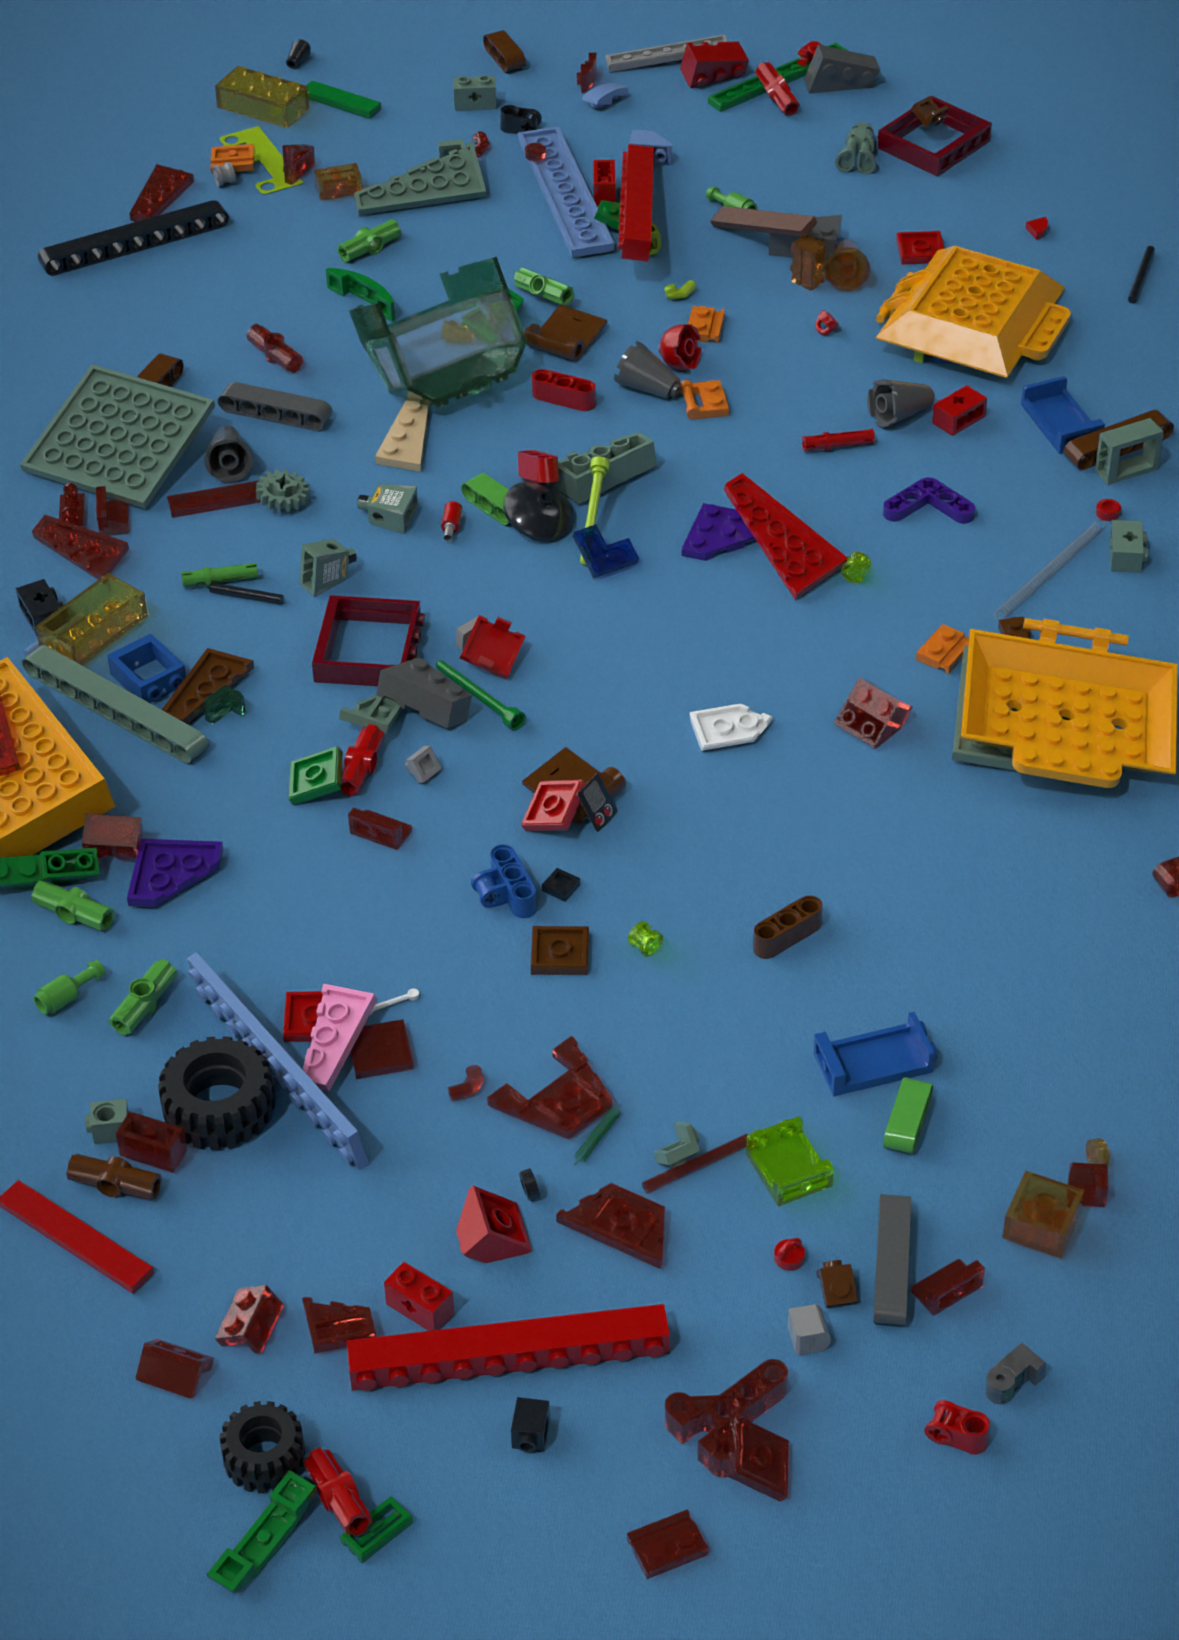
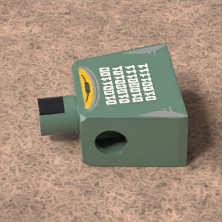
[357,484,418,534]
[299,539,357,597]

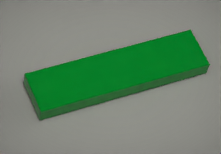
[301,80,381,119]

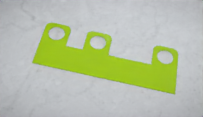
[219,126,303,194]

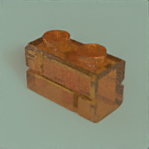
[314,163,362,200]
[790,234,826,291]

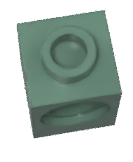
[85,1099,131,1144]

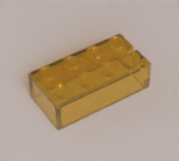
[215,66,310,128]
[35,573,148,665]

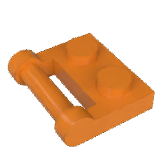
[680,380,729,420]

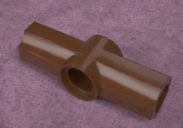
[66,1154,162,1200]

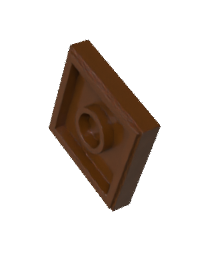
[531,926,589,975]

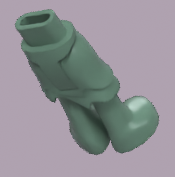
[835,122,876,174]

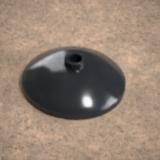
[503,481,575,542]

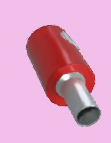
[441,501,463,541]

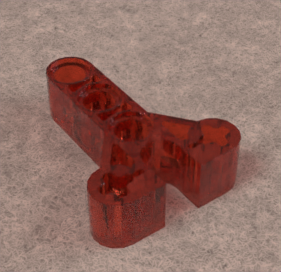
[665,1359,788,1478]

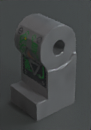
[985,1343,1046,1404]

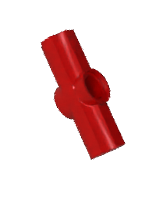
[755,62,800,116]
[341,724,384,796]
[304,1447,372,1536]

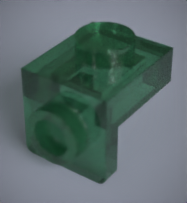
[203,684,246,725]

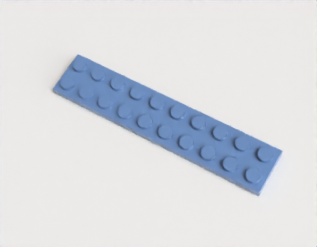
[518,126,614,257]
[187,952,369,1170]

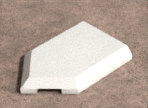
[690,704,773,751]

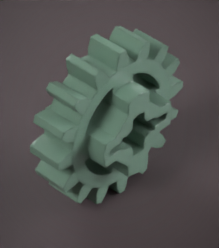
[256,469,309,512]

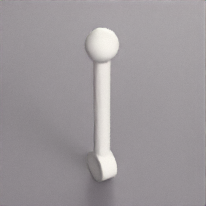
[369,989,419,1016]

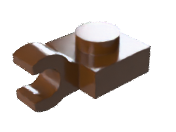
[998,616,1031,639]

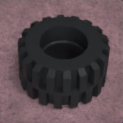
[220,1401,305,1493]

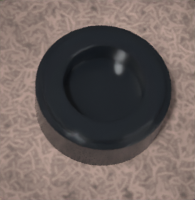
[519,1168,540,1200]

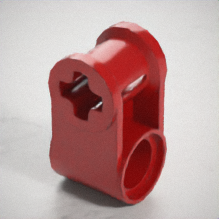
[924,1400,990,1455]

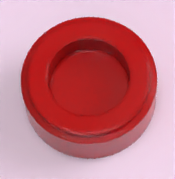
[1096,499,1121,521]

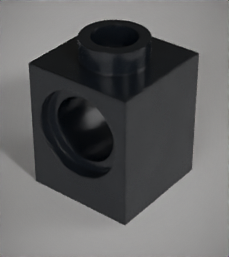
[511,1397,550,1452]

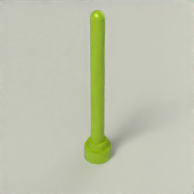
[580,456,610,565]

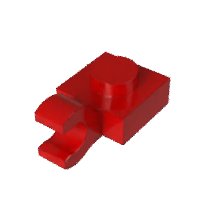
[797,41,824,67]

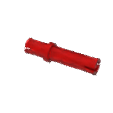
[802,429,875,452]

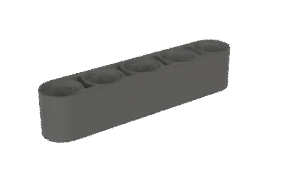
[217,382,333,431]
[873,1194,911,1326]

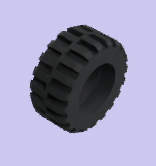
[158,1036,275,1150]

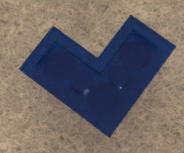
[573,524,639,579]

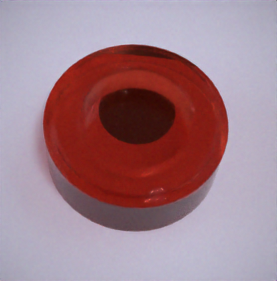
[525,143,546,161]

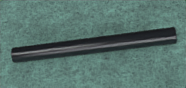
[1128,246,1155,303]

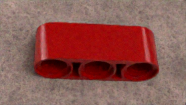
[531,369,596,411]
[517,450,559,483]

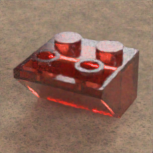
[834,677,913,749]

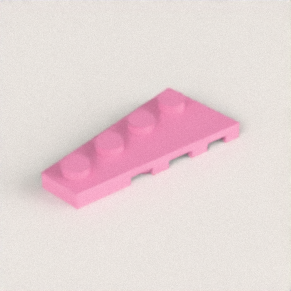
[302,984,377,1092]

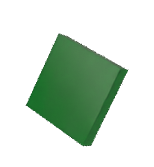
[288,746,343,805]

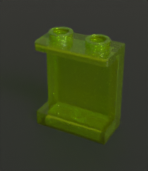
[746,1116,834,1207]

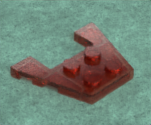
[487,1036,612,1139]

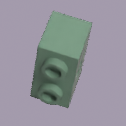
[453,75,496,111]
[1109,520,1148,573]

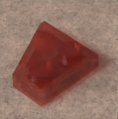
[282,144,315,185]
[302,1297,376,1354]

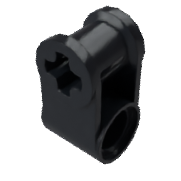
[500,105,542,134]

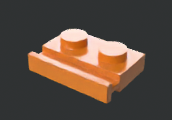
[210,144,255,174]
[688,306,725,343]
[916,624,969,674]

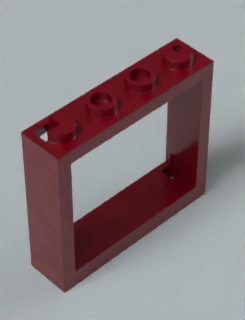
[877,96,992,177]
[312,595,425,687]

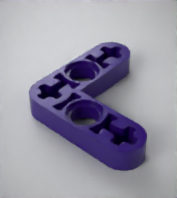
[883,477,975,524]

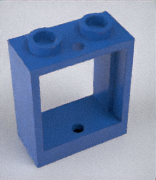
[107,633,186,703]

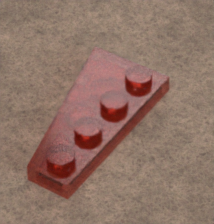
[129,164,194,222]
[32,515,129,583]

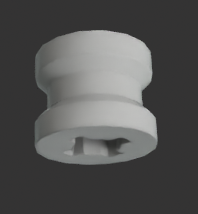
[212,162,236,187]

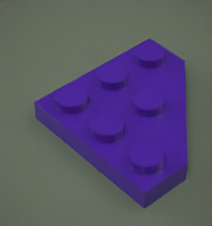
[682,503,756,561]
[127,839,224,907]

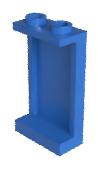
[1021,376,1105,454]
[814,1012,938,1097]

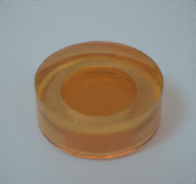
[1086,1138,1110,1170]

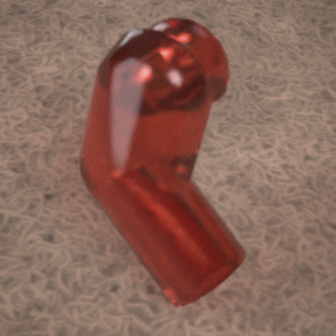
[448,1065,484,1101]

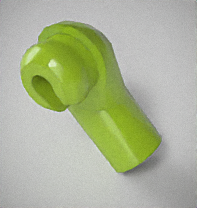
[664,280,696,300]

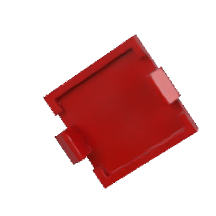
[459,615,525,680]

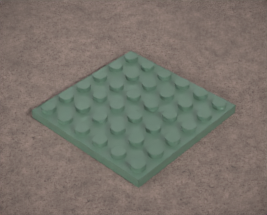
[20,364,215,509]

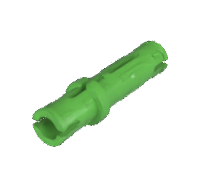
[181,562,258,588]

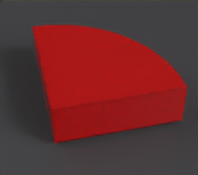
[1025,217,1048,240]

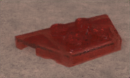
[556,1183,665,1269]

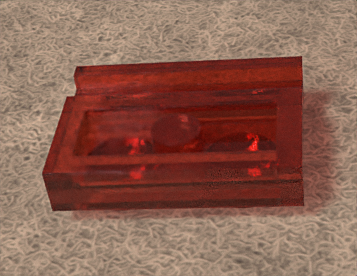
[627,1509,708,1579]

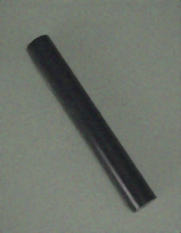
[209,583,284,605]

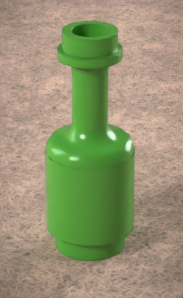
[706,186,757,210]
[33,960,105,1015]

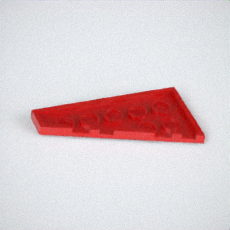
[724,473,848,600]

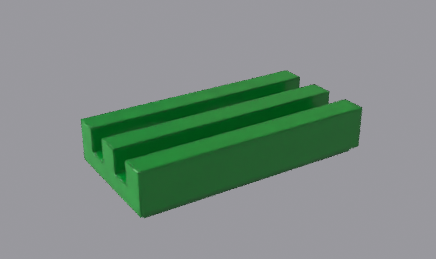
[340,1496,413,1564]

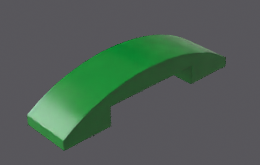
[326,268,395,322]
[207,1470,316,1594]

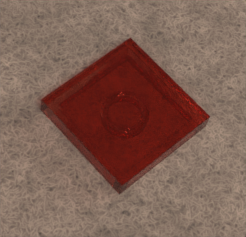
[350,1019,414,1079]
[728,1416,789,1502]

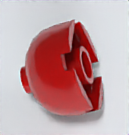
[659,324,702,371]

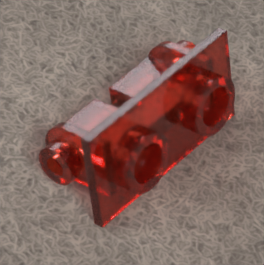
[59,483,85,528]

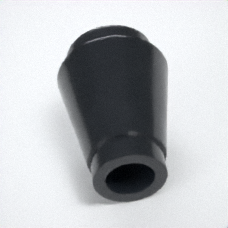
[286,39,311,69]

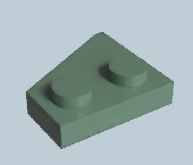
[339,695,403,734]

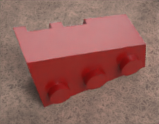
[680,41,749,88]

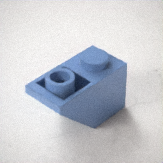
[629,129,672,165]

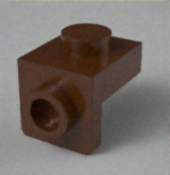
[911,96,949,128]
[816,1260,858,1307]

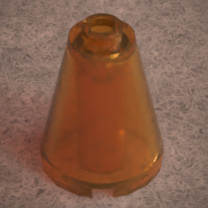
[825,239,870,291]

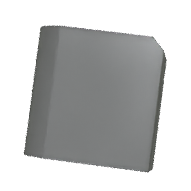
[788,1304,831,1355]

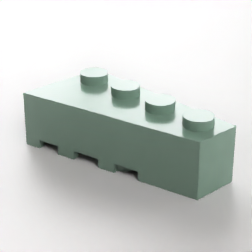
[550,432,656,504]

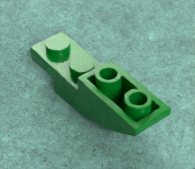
[0,848,99,890]

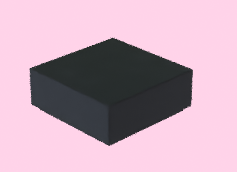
[542,868,580,902]

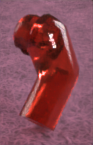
[472,131,490,157]

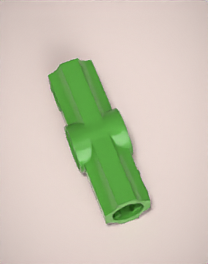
[337,219,401,263]
[513,267,575,306]
[31,881,115,931]
[109,959,177,1036]

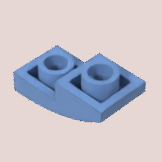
[582,83,628,108]

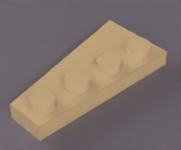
[375,400,429,472]

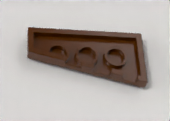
[162,648,254,724]

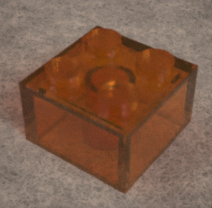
[1002,1171,1085,1259]

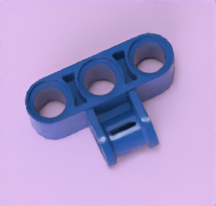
[471,844,537,918]

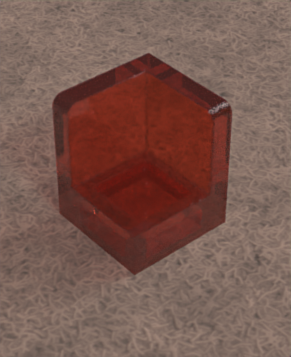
[1067,1162,1108,1208]

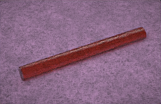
[642,1134,752,1193]

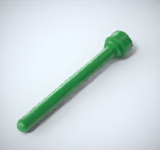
[436,660,526,731]

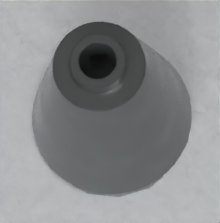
[614,341,681,399]
[867,379,935,427]
[204,426,253,483]

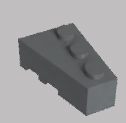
[804,45,880,94]
[769,215,842,262]
[376,658,472,728]

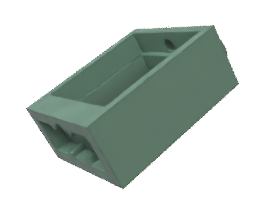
[1095,418,1163,485]

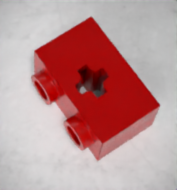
[593,160,616,206]
[932,385,987,436]
[384,1261,455,1331]

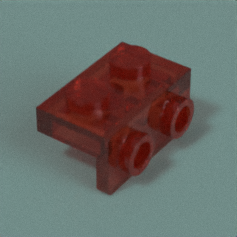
[215,1285,283,1354]

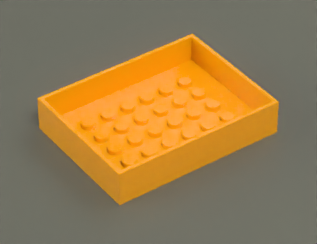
[0,657,116,858]

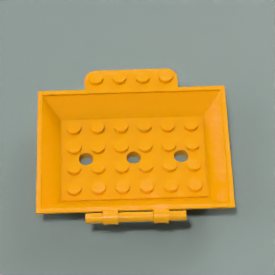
[876,246,1071,378]
[960,618,1178,788]

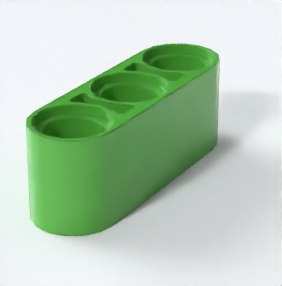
[461,473,509,525]
[883,1077,933,1154]

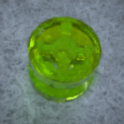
[841,552,872,584]
[627,921,663,957]

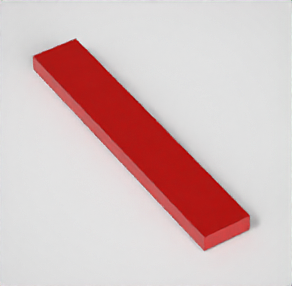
[0,1180,154,1294]

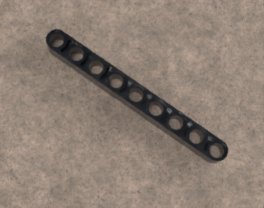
[38,200,229,276]

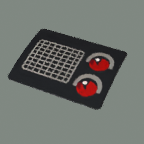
[577,773,617,832]

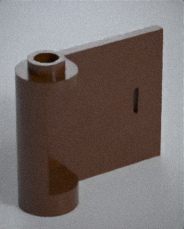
[523,304,607,362]
[522,747,626,824]

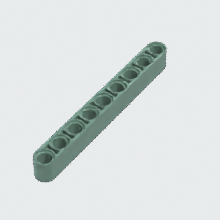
[22,645,209,764]

